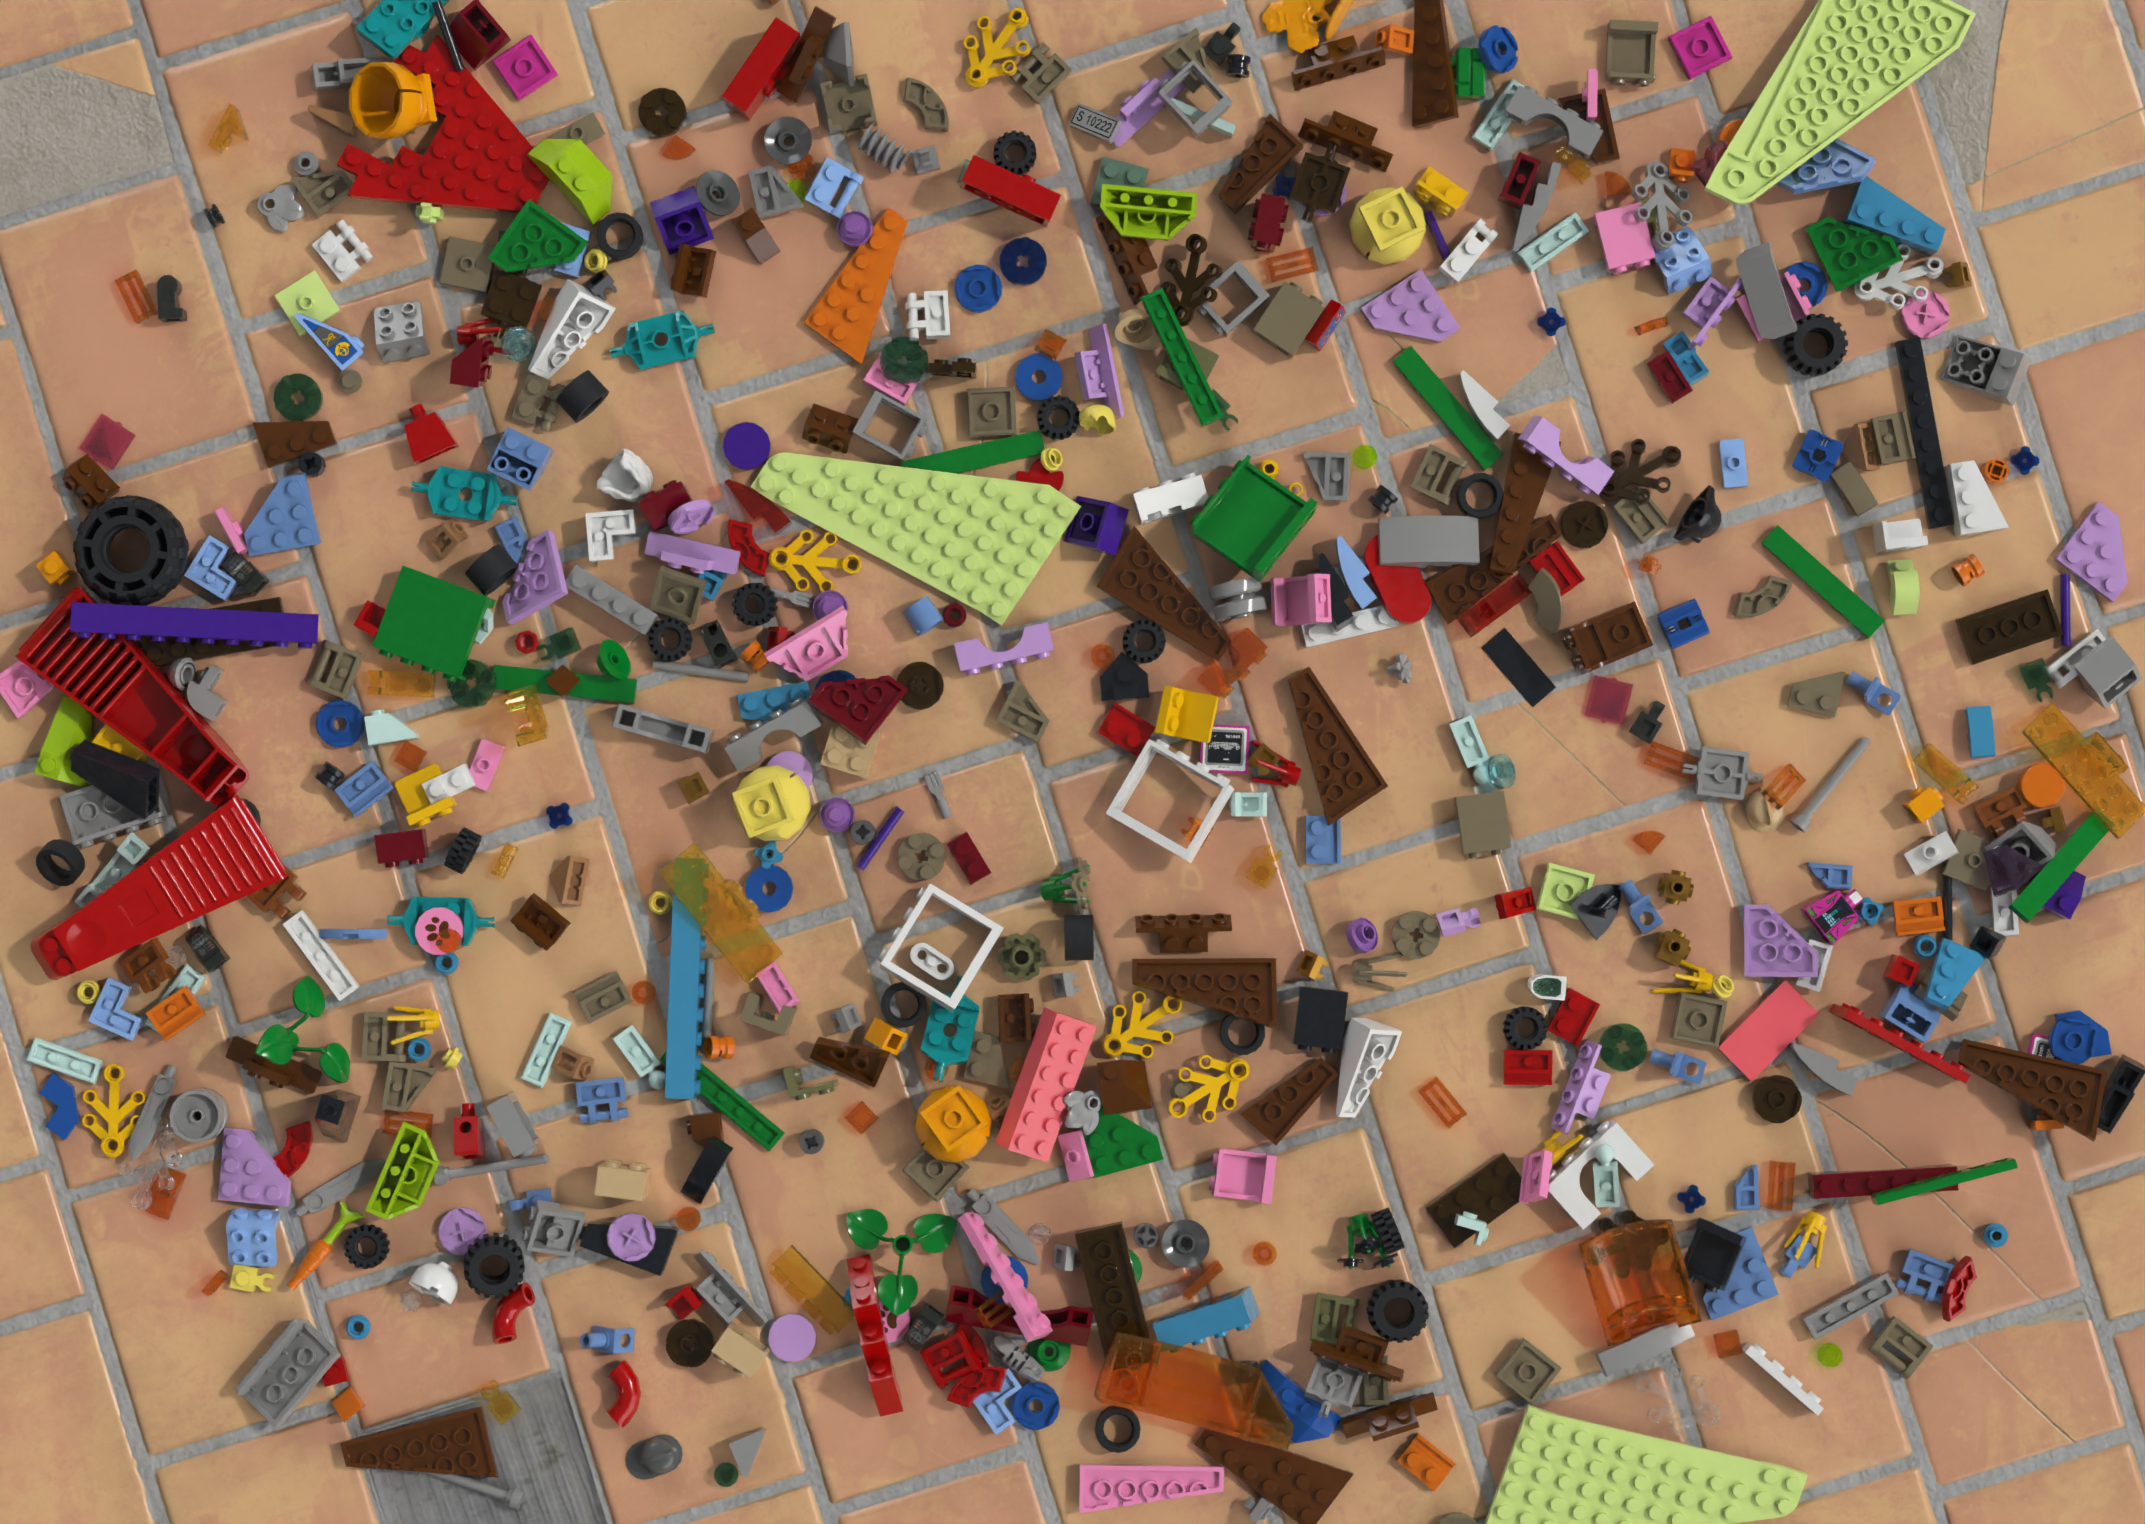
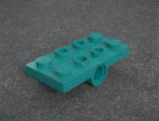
[356,0,450,61]

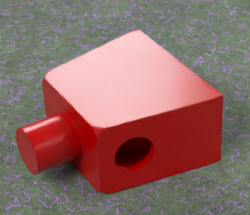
[404,404,459,465]
[453,1103,485,1160]

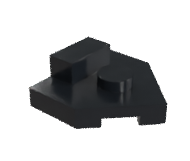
[1100,652,1149,701]

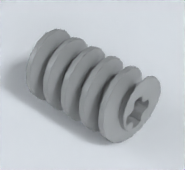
[858,123,913,173]

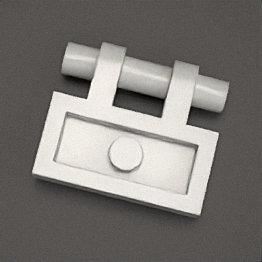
[312,220,373,283]
[905,290,950,341]

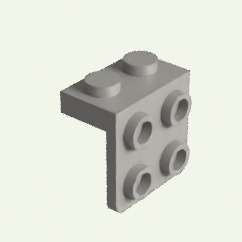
[374,301,430,363]

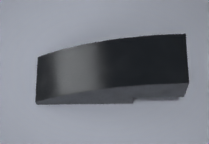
[1318,553,1354,632]
[2098,1054,2145,1134]
[680,1136,733,1205]

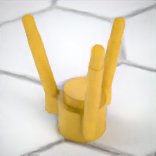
[1652,960,1713,994]
[386,1006,440,1045]
[1541,1113,1583,1166]
[1784,1211,1827,1268]

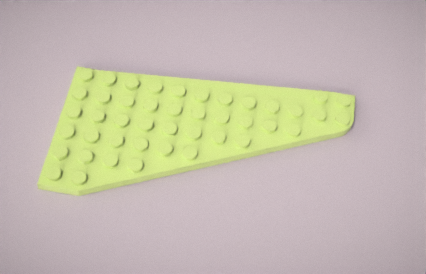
[1704,0,1976,206]
[751,452,1081,626]
[1484,1405,1808,1524]

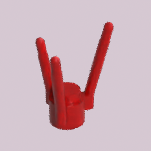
[457,318,515,355]
[1251,740,1301,788]

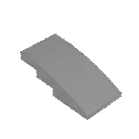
[1378,515,1480,568]

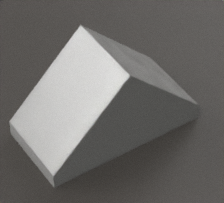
[729,1427,766,1477]

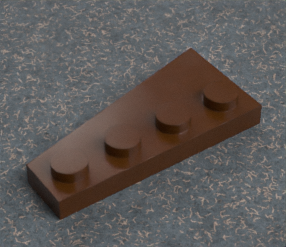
[1240,1057,1339,1145]

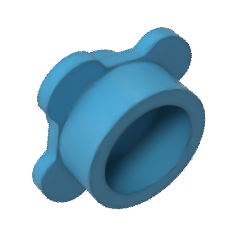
[755,841,783,869]
[1856,897,1884,925]

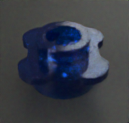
[1273,174,1296,200]
[1537,307,1566,336]
[2010,446,2039,475]
[546,803,573,829]
[1677,1185,1706,1213]

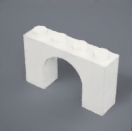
[1549,1120,1654,1230]

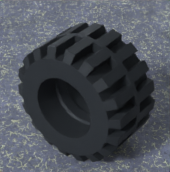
[1783,313,1848,377]
[463,1233,525,1299]
[1366,1279,1429,1343]

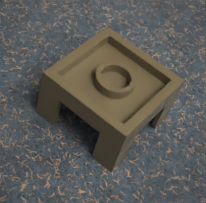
[820,74,878,135]
[739,991,797,1036]

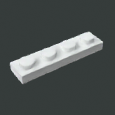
[1301,605,1399,648]
[283,910,360,1001]
[1741,1342,1824,1416]

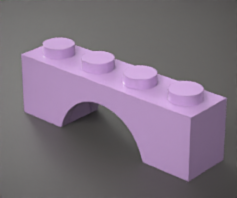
[1518,415,1614,495]
[954,622,1054,676]

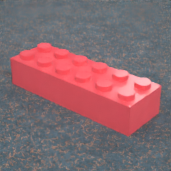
[995,1007,1097,1162]

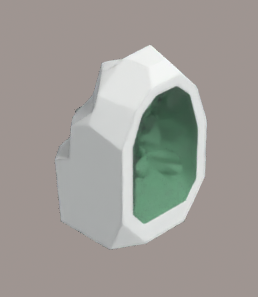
[1527,974,1567,1001]

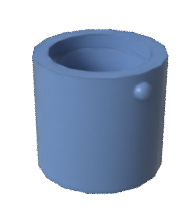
[902,596,944,636]

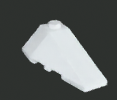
[528,279,616,379]
[1336,1017,1402,1118]

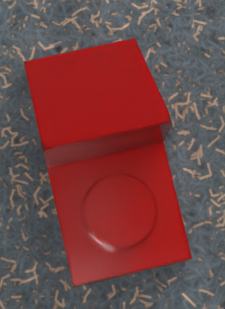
[1494,887,1536,919]

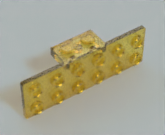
[2022,703,2145,839]
[659,843,782,983]

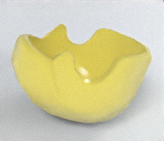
[1079,404,1116,435]

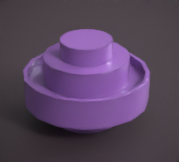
[837,211,873,247]
[813,590,848,620]
[820,797,855,832]
[1346,918,1378,954]

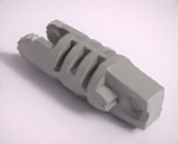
[988,1335,1045,1383]

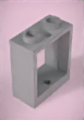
[1157,60,1233,139]
[1197,260,1270,337]
[853,390,928,461]
[486,1092,541,1158]

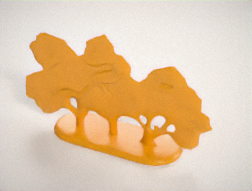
[1262,0,1354,53]

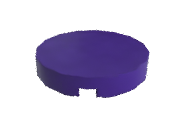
[723,422,771,470]

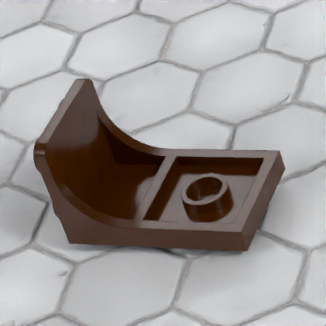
[1562,601,1653,675]

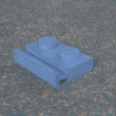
[334,761,395,818]
[1305,816,1341,864]

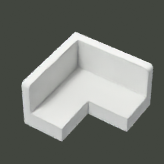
[585,509,636,563]
[1872,519,1928,553]

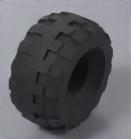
[73,495,189,606]

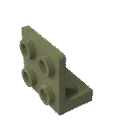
[1155,339,1219,391]
[783,1065,839,1101]

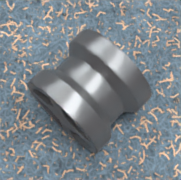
[851,820,876,844]
[799,1129,825,1154]
[1134,1223,1158,1248]

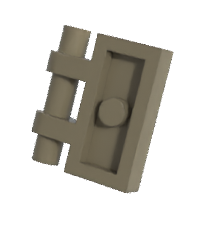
[1010,42,1072,105]
[511,372,566,431]

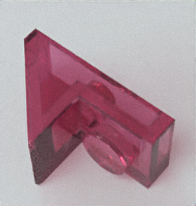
[1690,140,1727,186]

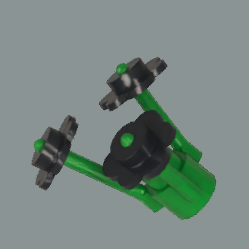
[1337,1214,1398,1269]

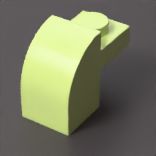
[1887,559,1920,615]

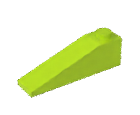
[34,693,94,787]

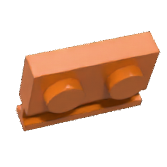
[1892,896,1945,936]
[145,986,206,1042]
[1396,1433,1456,1491]

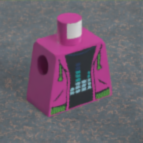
[1801,889,1863,945]

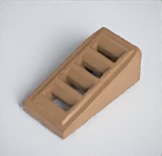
[308,105,357,137]

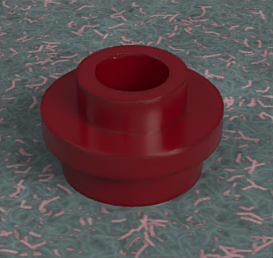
[942,603,966,627]

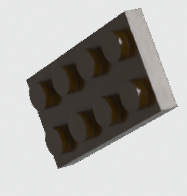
[1955,589,2063,665]
[1426,1153,1522,1248]

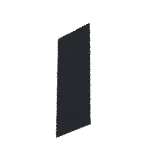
[1482,628,1556,707]

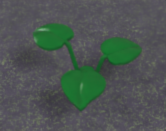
[255,976,350,1083]
[846,1209,957,1316]

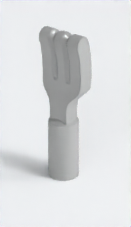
[769,587,813,609]
[924,771,952,819]

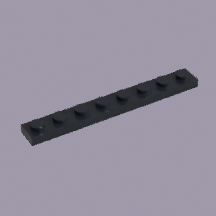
[1895,337,1954,530]

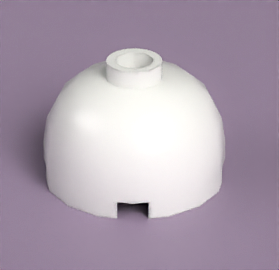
[409,1261,458,1306]

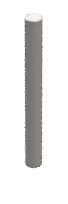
[653,659,749,682]
[701,958,715,1054]

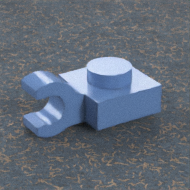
[510,1188,552,1211]
[1779,1235,1817,1278]

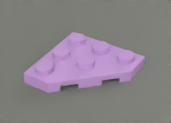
[1361,269,1460,343]
[2054,502,2128,602]
[502,530,568,625]
[1744,905,1818,977]
[218,1128,291,1207]

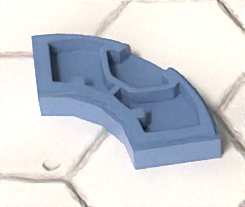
[319,929,387,939]

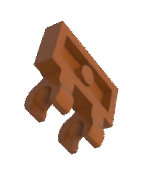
[1972,785,2029,839]
[247,863,307,919]
[120,937,176,994]

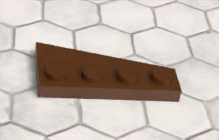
[1218,114,1303,214]

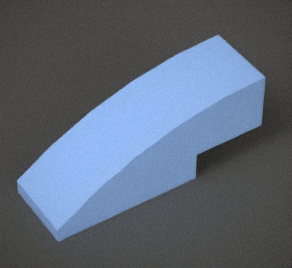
[1335,535,1377,610]

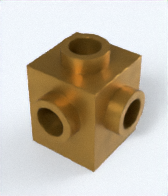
[1657,870,1694,905]
[1653,928,1691,967]

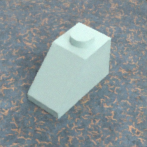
[364,709,420,746]

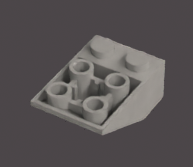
[1940,335,2030,406]

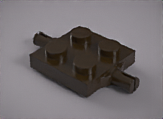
[1289,143,1350,223]
[481,269,542,340]

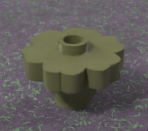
[998,933,1046,981]

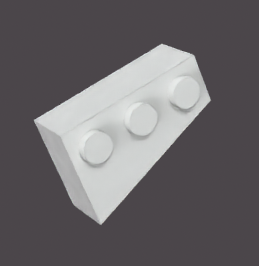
[1944,460,2009,537]
[1132,473,1208,525]

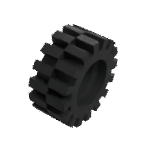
[993,130,1037,176]
[1037,395,1079,440]
[732,583,778,626]
[648,618,693,661]
[1122,619,1166,663]
[444,827,482,874]
[1503,1006,1548,1050]
[1370,1207,1405,1255]
[344,1224,390,1269]

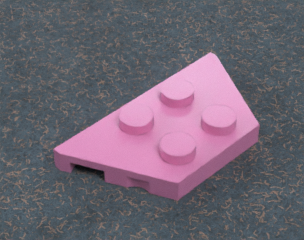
[764,606,848,681]

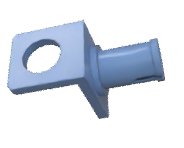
[1846,671,1901,716]
[1619,880,1663,935]
[1650,1049,1707,1084]
[580,1325,635,1354]

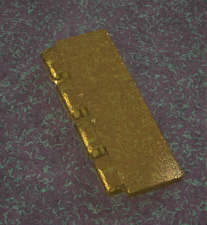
[770,1245,855,1335]

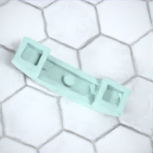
[74,832,150,907]

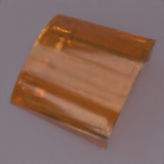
[1579,1219,1702,1347]

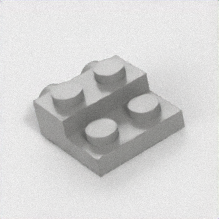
[522,1200,585,1257]

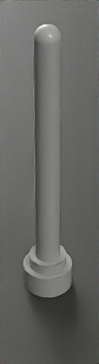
[1789,737,1870,833]
[434,1154,549,1186]
[425,1472,525,1510]

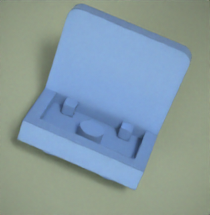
[1652,227,1712,295]
[226,1208,280,1267]

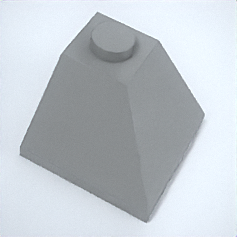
[820,22,855,87]
[1985,821,2057,883]

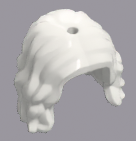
[596,449,653,502]

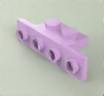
[1113,69,1186,148]
[1682,276,1744,350]
[1074,324,1124,420]
[645,531,741,575]
[1550,1039,1611,1134]

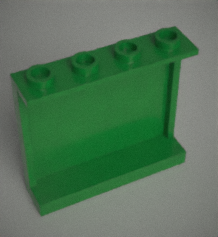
[1190,455,1318,582]
[372,566,496,683]

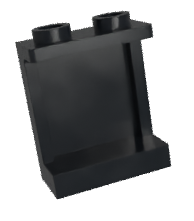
[1293,986,1348,1053]
[1677,1217,1747,1293]

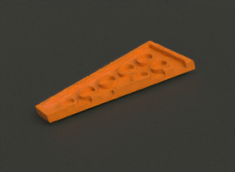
[804,207,908,365]

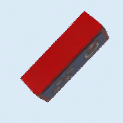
[1305,300,1346,351]

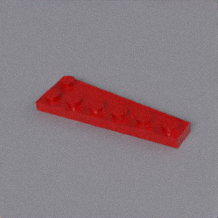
[1829,1003,1970,1084]

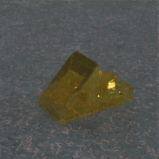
[207,104,249,154]

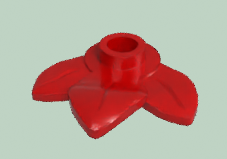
[1016,458,1064,491]

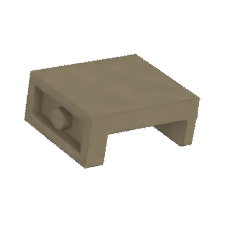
[1605,20,1658,87]
[1252,282,1325,359]
[1454,791,1511,858]

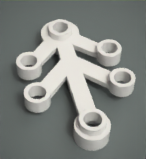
[1854,244,1944,310]

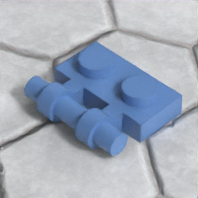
[575,1077,629,1124]
[1895,1248,1955,1303]

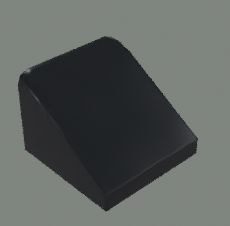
[1970,926,2007,959]

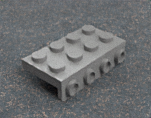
[59,785,168,849]
[235,1318,341,1428]

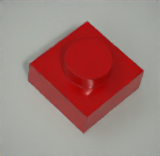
[322,1356,350,1387]

